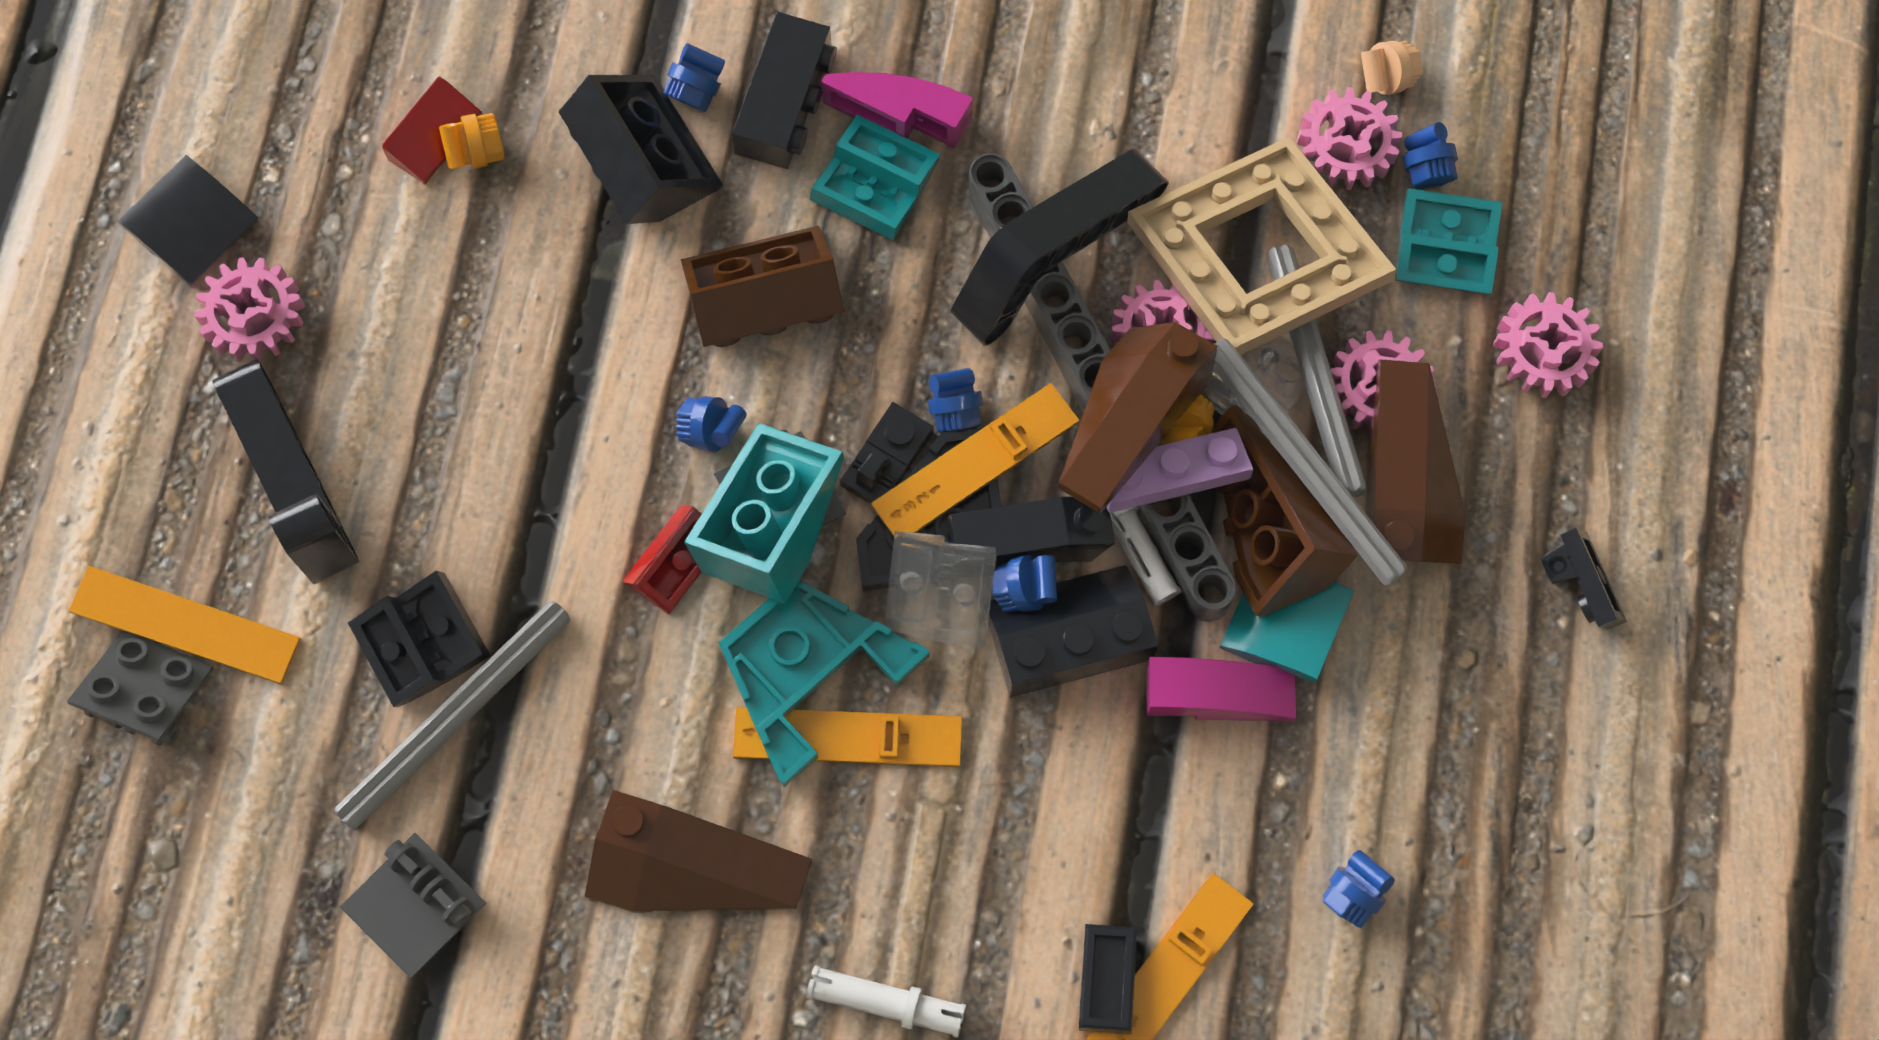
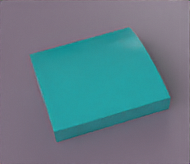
[810,114,940,240]
[1395,188,1503,295]
[1219,582,1355,684]

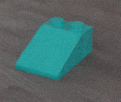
[684,423,844,604]

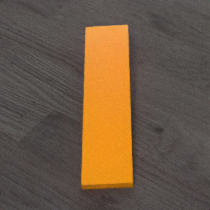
[871,383,1080,544]
[68,565,301,685]
[733,707,962,767]
[1086,872,1254,1040]

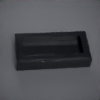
[1079,924,1138,1034]

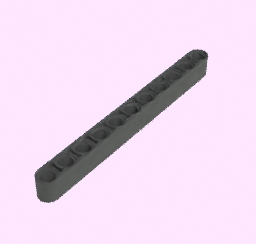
[968,153,1236,622]

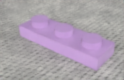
[1106,428,1253,513]

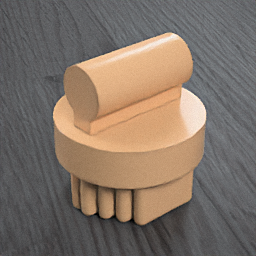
[1361,41,1423,95]

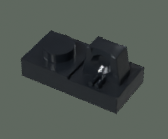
[840,402,934,504]
[1541,528,1627,630]

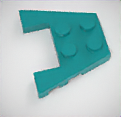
[718,580,930,788]

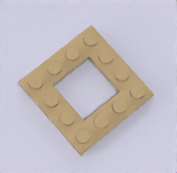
[1127,137,1396,355]

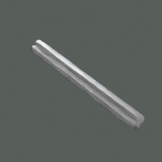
[1268,244,1366,498]
[1213,338,1407,585]
[334,601,570,829]

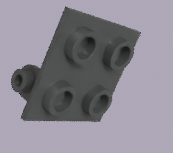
[67,631,213,745]
[340,833,487,979]

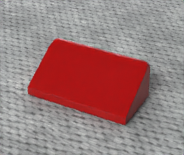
[382,77,483,185]
[623,505,702,614]

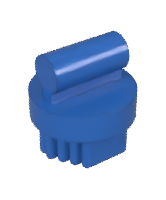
[663,43,725,112]
[1402,122,1458,190]
[927,368,984,433]
[676,396,747,452]
[992,554,1057,613]
[1323,850,1395,928]

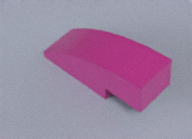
[821,72,973,148]
[1146,657,1296,721]

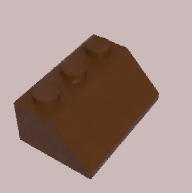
[680,225,845,347]

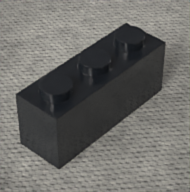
[731,12,837,170]

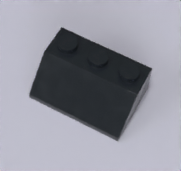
[559,75,723,224]
[983,565,1159,698]

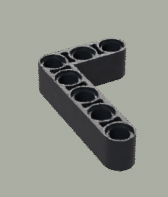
[951,149,1169,346]
[212,359,359,585]

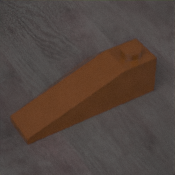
[1058,322,1217,513]
[1365,359,1466,564]
[1212,404,1358,617]
[585,789,812,913]

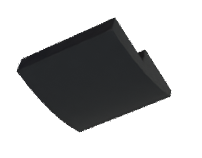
[118,155,258,287]
[348,571,491,708]

